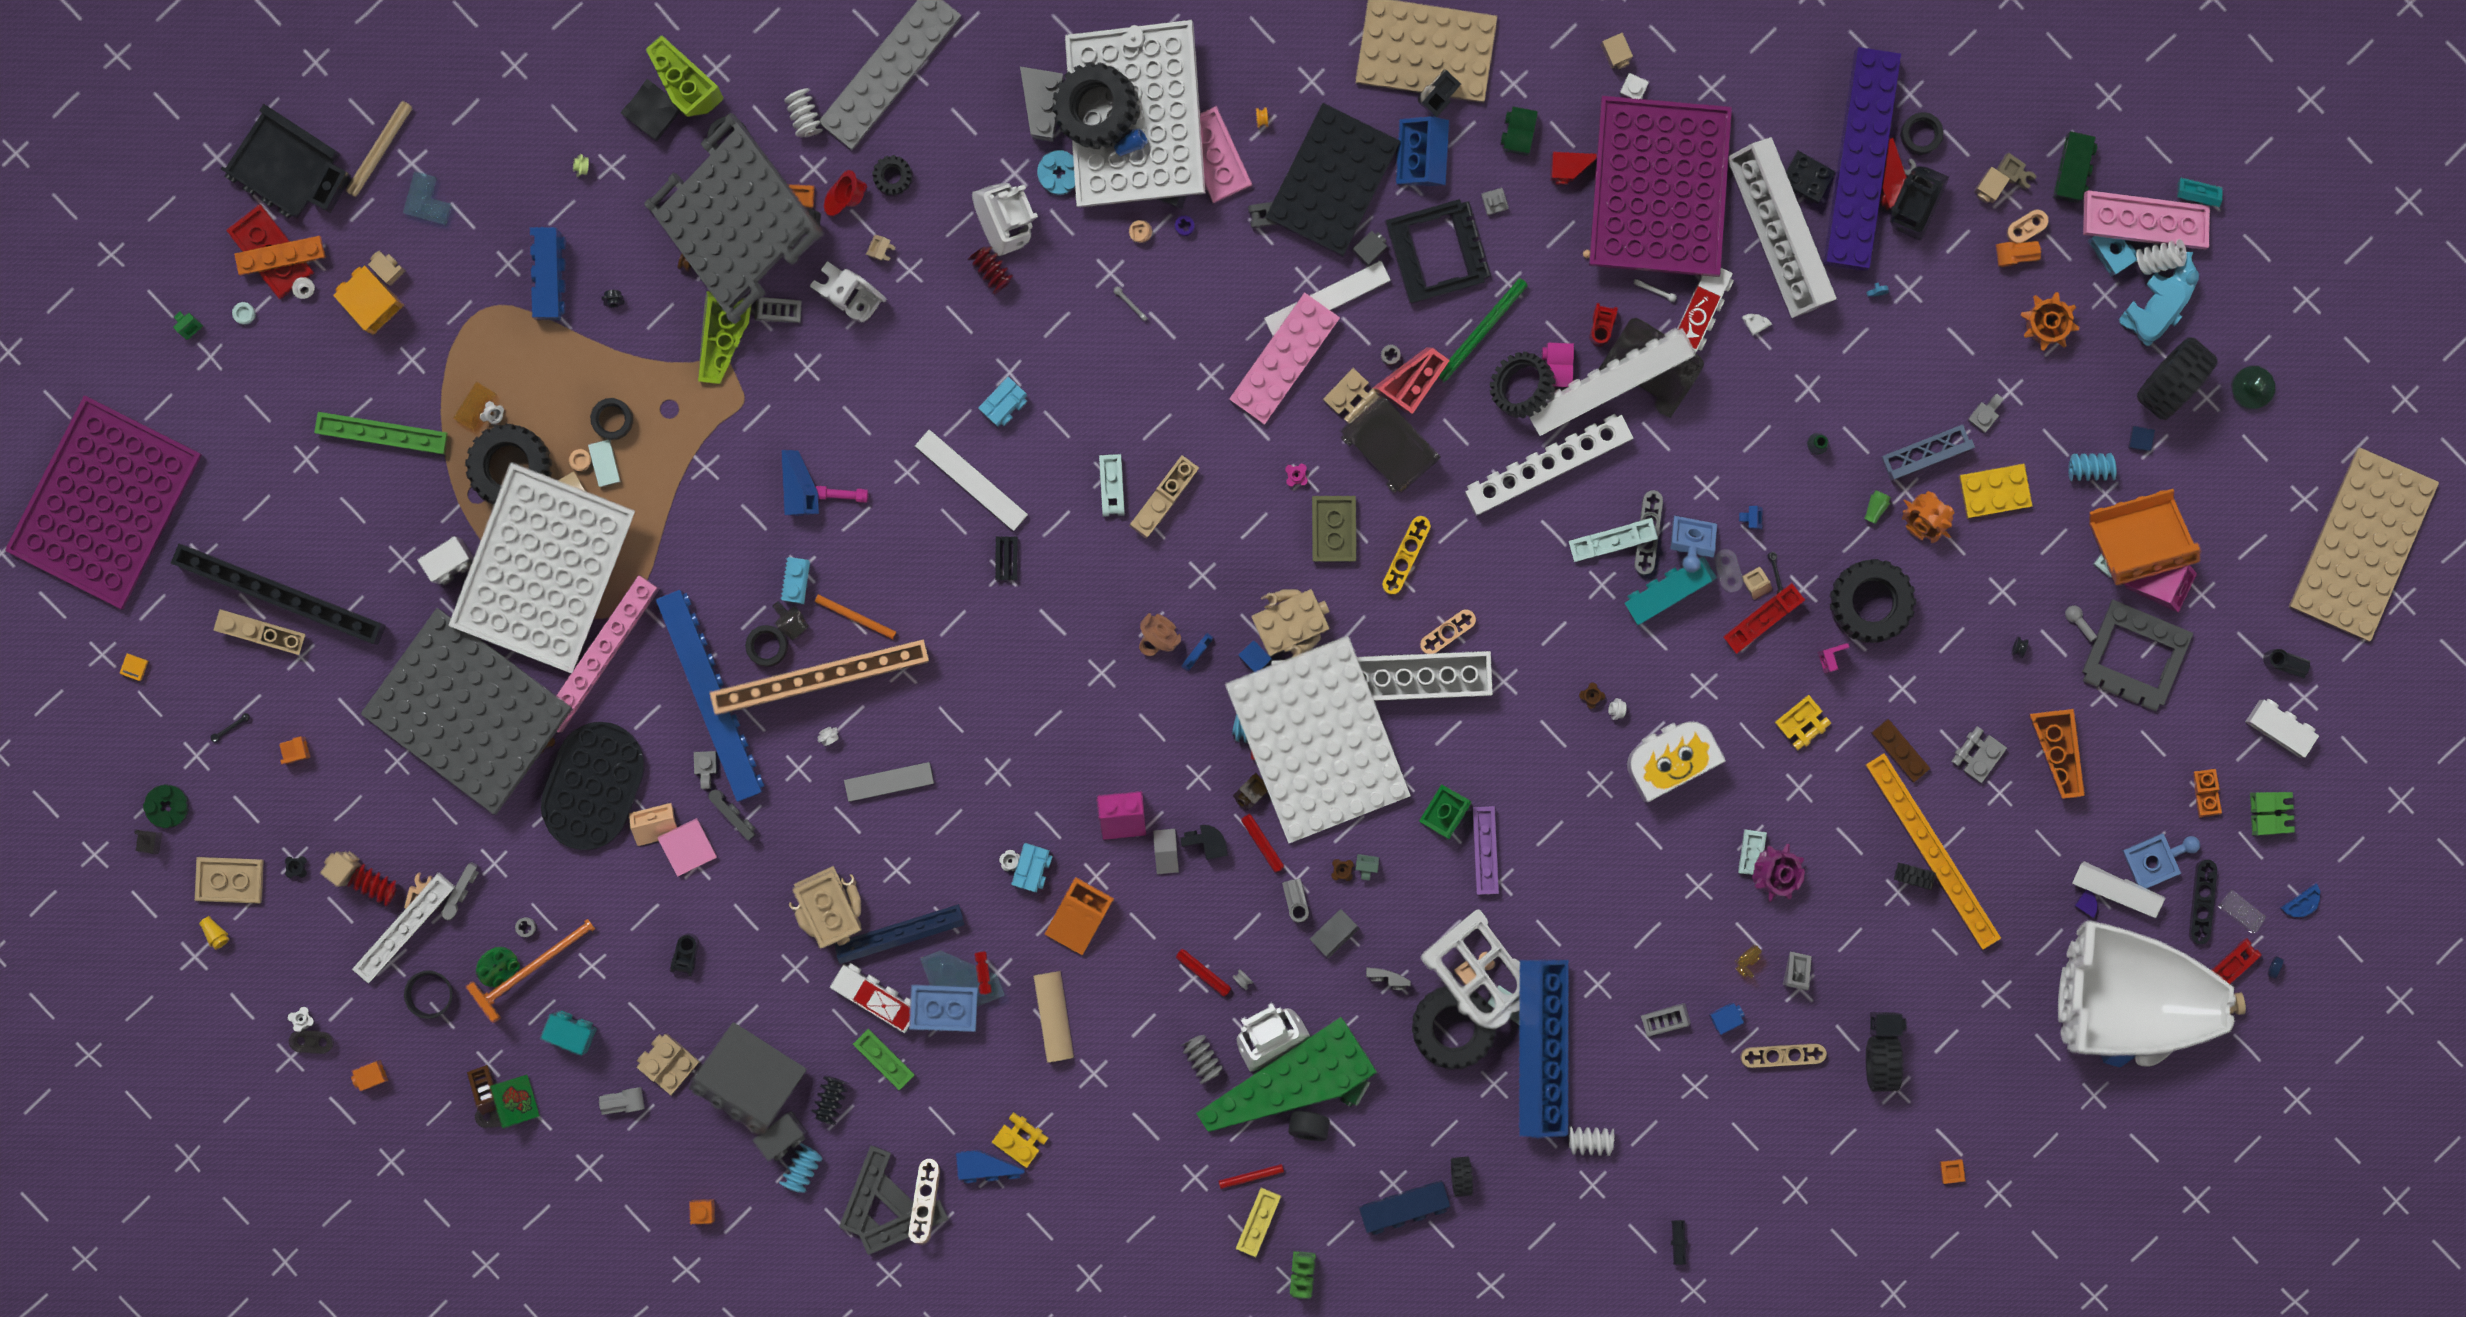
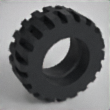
[1052,62,1140,149]
[2137,337,2218,420]
[465,424,552,505]
[1829,559,1916,643]
[1412,986,1496,1070]

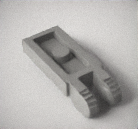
[442,862,479,920]

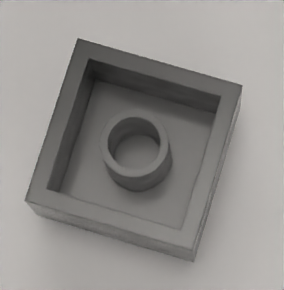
[753,1111,808,1161]

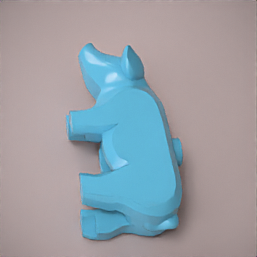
[2119,252,2199,346]

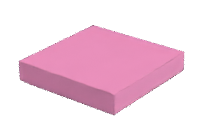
[658,818,717,877]

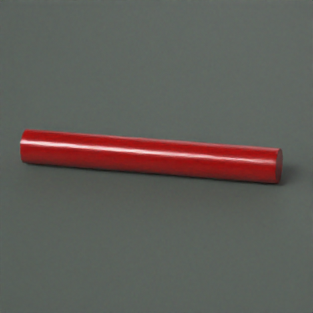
[1219,1164,1284,1189]

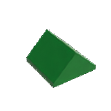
[1419,784,1472,839]

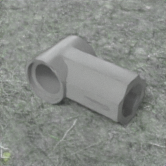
[1282,878,1309,923]
[599,1087,645,1115]

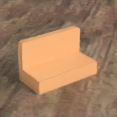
[629,803,677,846]

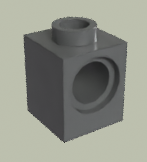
[1353,231,1387,267]

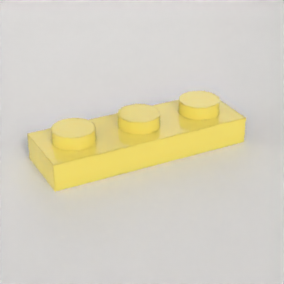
[1236,1187,1281,1257]

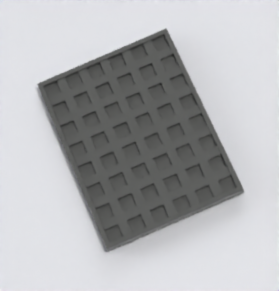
[361,608,573,815]

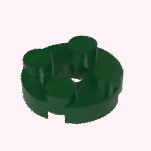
[143,784,189,828]

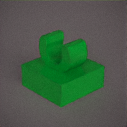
[173,311,203,340]

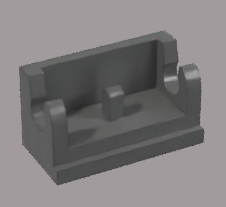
[1310,909,1360,959]

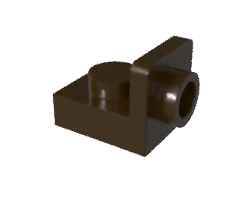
[1233,773,1268,811]

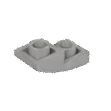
[1366,967,1410,990]

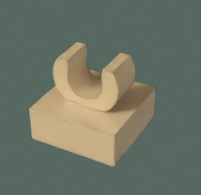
[866,235,895,261]

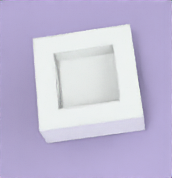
[1620,73,1649,99]

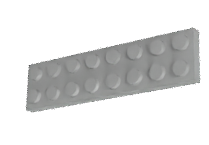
[819,0,962,150]

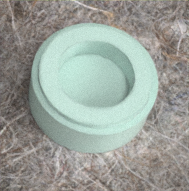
[232,302,256,325]

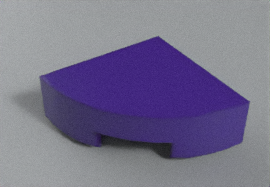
[2074,889,2097,918]

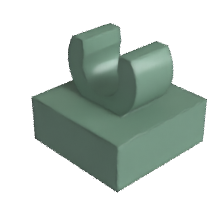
[1356,854,1379,880]

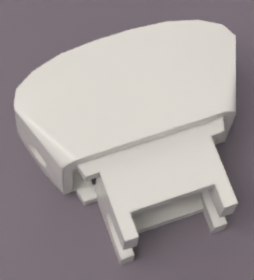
[972,183,1038,256]
[810,261,887,322]
[1237,1003,1310,1072]

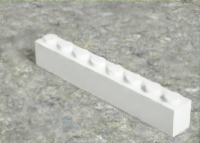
[1529,328,1695,436]

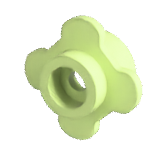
[573,154,589,177]

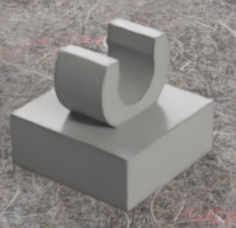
[1481,188,1509,216]

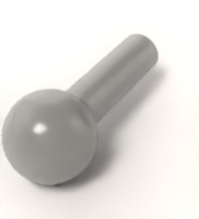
[2065,605,2097,642]

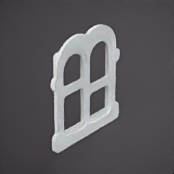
[1421,910,1520,1028]

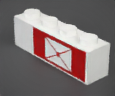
[830,963,910,1033]

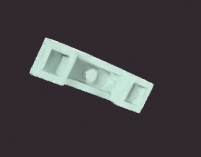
[1569,518,1658,562]

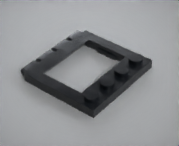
[1385,199,1491,304]

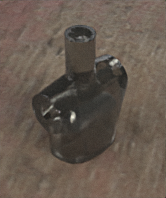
[772,601,809,641]

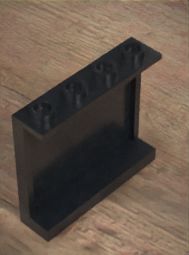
[221,104,340,219]

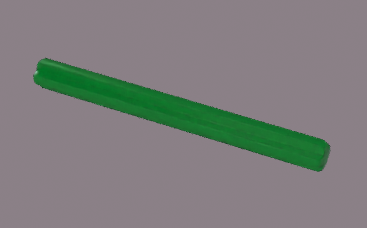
[1438,278,1528,382]

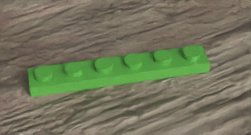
[314,412,448,455]

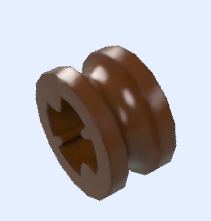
[677,253,691,272]

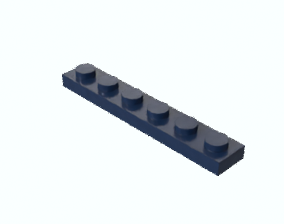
[834,904,965,964]

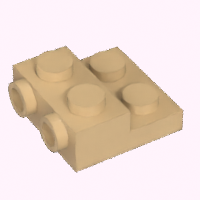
[637,1033,700,1095]

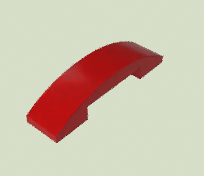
[1723,583,1805,654]

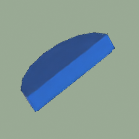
[1181,633,1213,671]
[2280,883,2320,917]

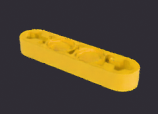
[1382,516,1430,595]

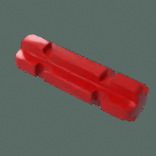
[975,951,991,995]

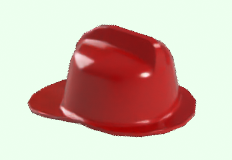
[824,170,867,216]

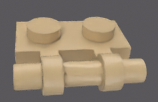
[1323,368,1380,425]

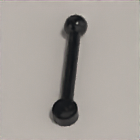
[1767,552,1783,594]
[210,713,250,742]

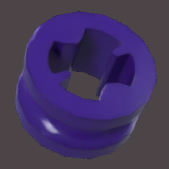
[1175,215,1194,236]

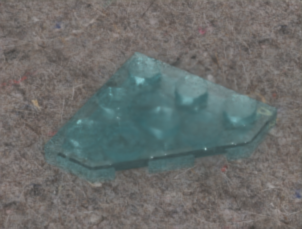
[920,950,1005,1006]

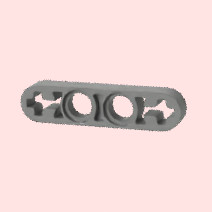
[1634,490,1663,575]

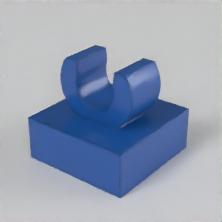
[1739,506,1763,529]

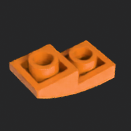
[2193,769,2222,818]

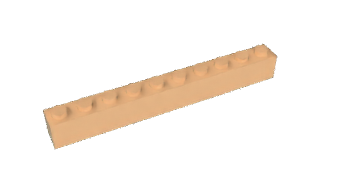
[710,640,929,715]

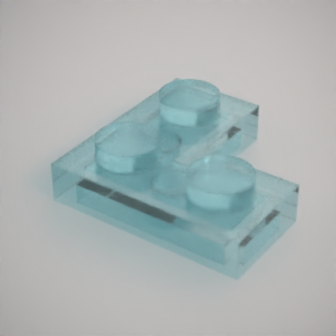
[403,171,452,225]

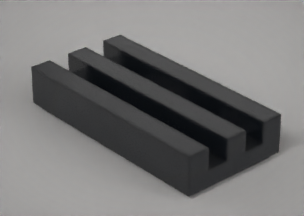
[995,536,1018,580]

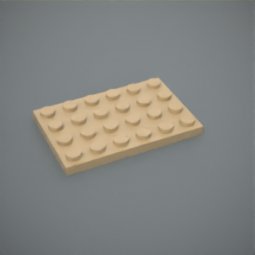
[1356,0,1497,103]

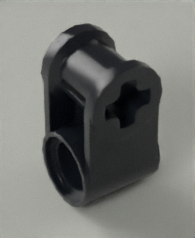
[670,933,699,977]

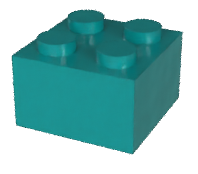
[540,1010,597,1055]

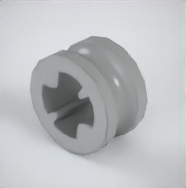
[1381,345,1401,365]
[515,917,536,937]
[1232,969,1254,990]

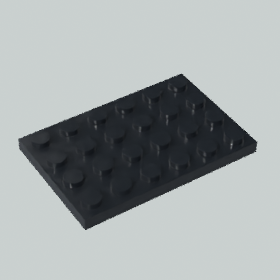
[1265,103,1400,257]

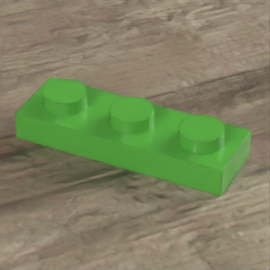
[853,1029,915,1090]

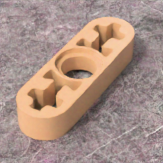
[1420,610,1476,654]

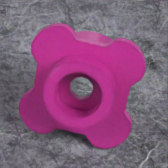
[1285,464,1308,486]

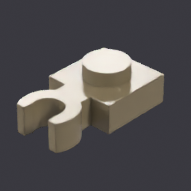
[1996,153,2036,189]

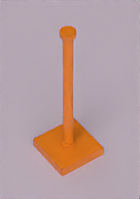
[466,919,595,1023]

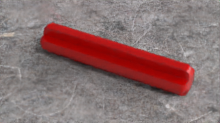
[1241,814,1284,872]
[1176,949,1231,997]

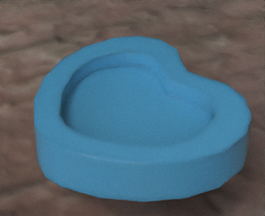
[1866,283,1889,297]

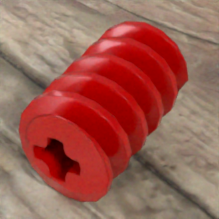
[348,863,397,907]

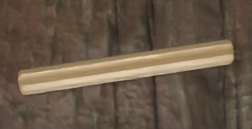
[346,101,412,197]

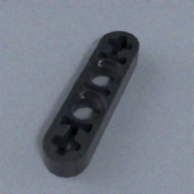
[2189,859,2217,944]

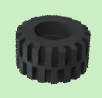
[1866,1036,1903,1092]

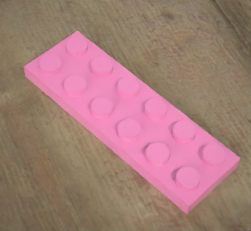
[2083,191,2210,250]
[1229,292,1340,424]

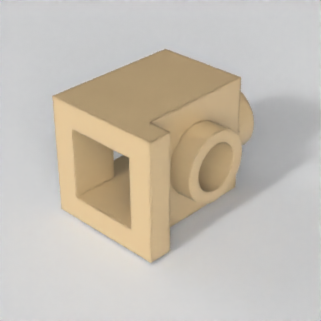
[368,251,406,286]

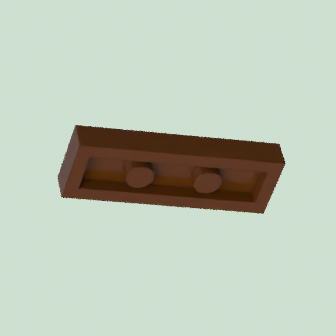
[1871,719,1931,783]

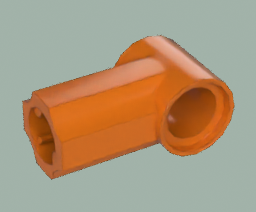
[1996,241,2041,267]

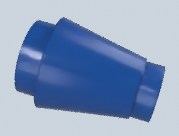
[1114,128,1148,157]

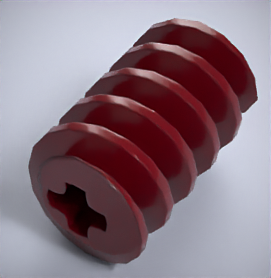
[968,246,1014,294]

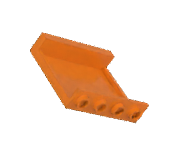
[2089,489,2201,585]

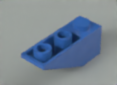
[782,450,819,516]
[956,1150,1025,1183]

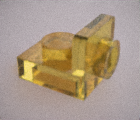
[1734,944,1762,979]

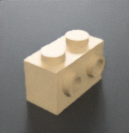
[320,851,361,887]

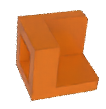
[279,736,311,765]

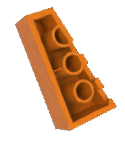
[2028,709,2084,798]

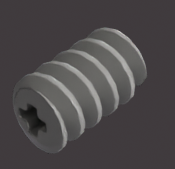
[1180,1035,1223,1084]

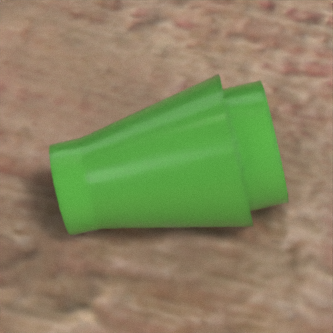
[1864,490,1891,524]

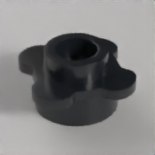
[602,290,625,308]
[285,856,307,878]

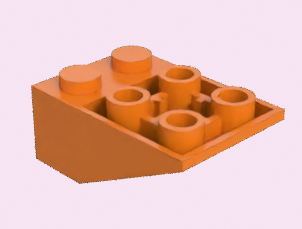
[1045,877,1114,955]

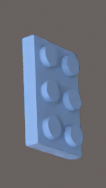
[909,985,977,1031]

